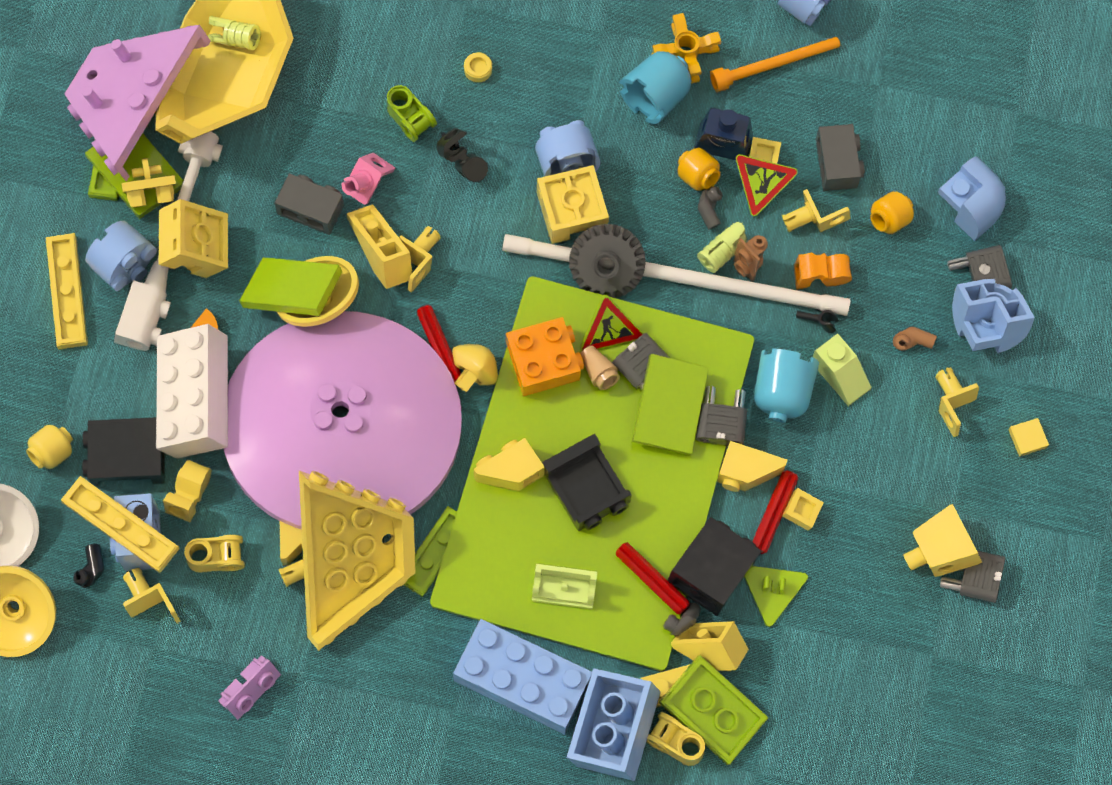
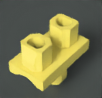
[122,158,176,208]

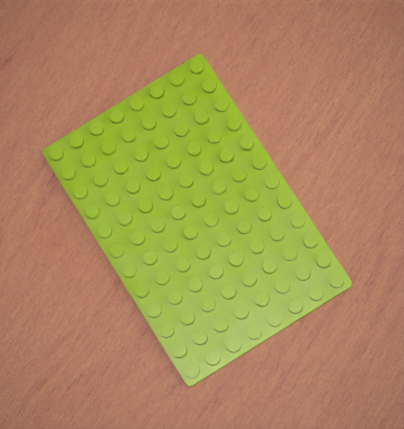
[430,276,754,671]

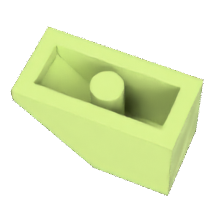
[813,334,872,406]

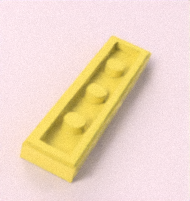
[46,233,88,350]
[61,476,179,573]

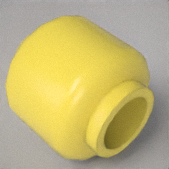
[26,425,73,469]

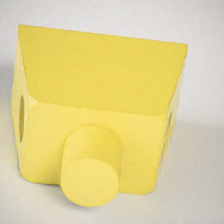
[903,504,982,577]

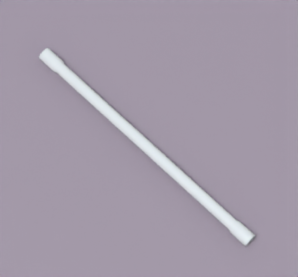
[502,234,850,316]

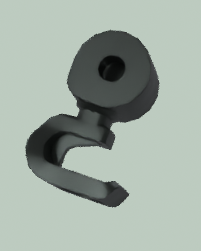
[437,128,488,182]

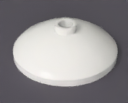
[0,484,39,567]

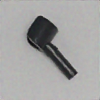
[796,310,839,333]

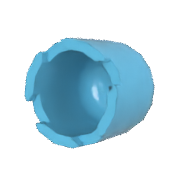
[619,51,692,124]
[754,348,819,423]

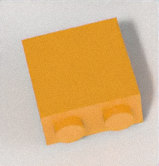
[506,317,584,397]

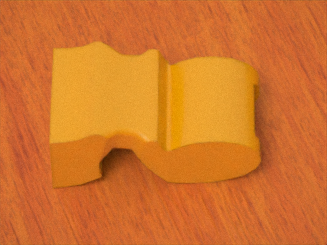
[794,252,852,290]

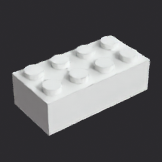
[156,324,228,459]

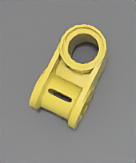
[184,535,245,573]
[646,712,705,766]

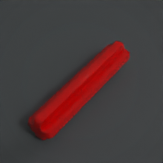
[417,305,461,382]
[752,470,798,554]
[616,542,689,614]

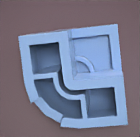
[938,156,1006,241]
[952,279,1035,353]

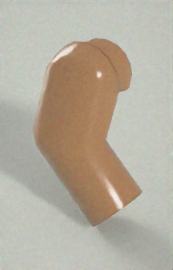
[893,326,937,351]

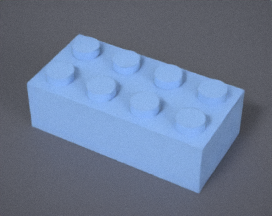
[453,619,592,735]

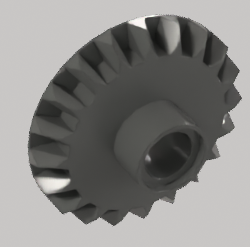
[569,224,646,298]

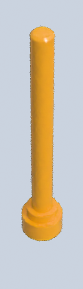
[710,37,840,93]

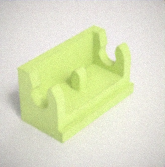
[532,564,597,610]

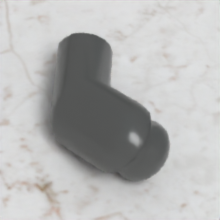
[698,186,723,230]
[663,603,701,636]

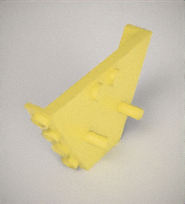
[299,471,415,651]

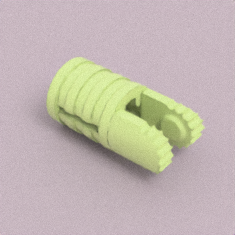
[208,16,261,50]
[697,222,747,273]

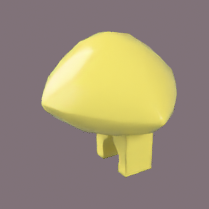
[452,344,498,392]

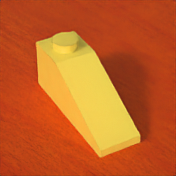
[347,204,412,289]

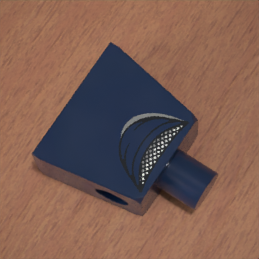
[694,108,753,160]

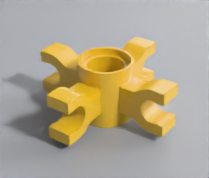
[651,13,721,84]

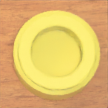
[464,52,492,83]

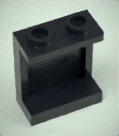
[82,417,165,486]
[542,433,632,531]
[668,517,761,616]

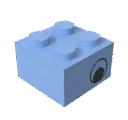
[110,493,161,571]

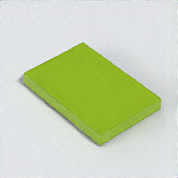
[85,133,184,220]
[239,257,342,316]
[632,354,709,455]
[658,655,769,765]

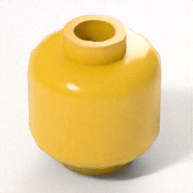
[677,148,720,191]
[870,191,914,234]

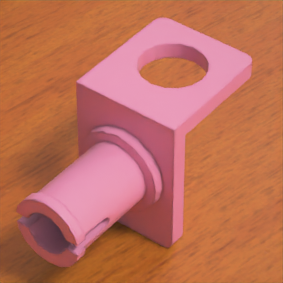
[341,153,395,205]

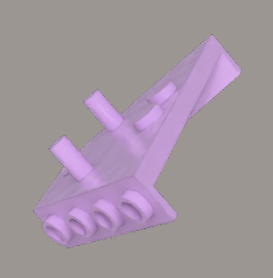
[65,24,211,181]

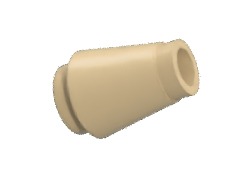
[580,346,620,390]

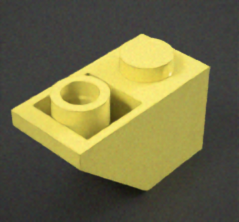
[474,438,545,491]

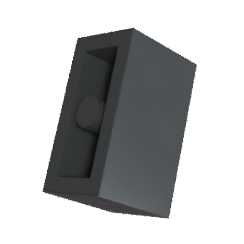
[815,124,865,191]
[275,173,344,235]

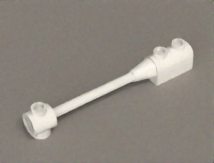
[114,132,223,351]

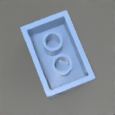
[566,668,661,781]

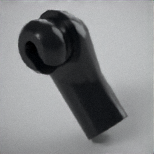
[74,544,104,588]

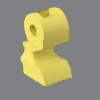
[163,460,212,522]

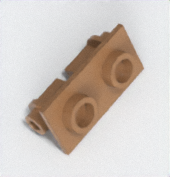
[733,235,768,282]

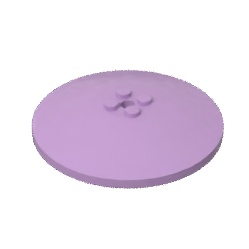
[224,311,462,529]

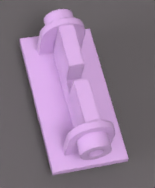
[218,655,281,720]

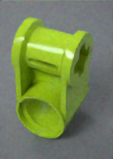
[387,85,437,142]

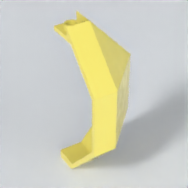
[155,0,294,144]

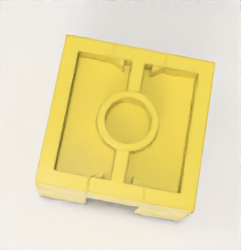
[537,165,609,244]
[159,199,228,278]

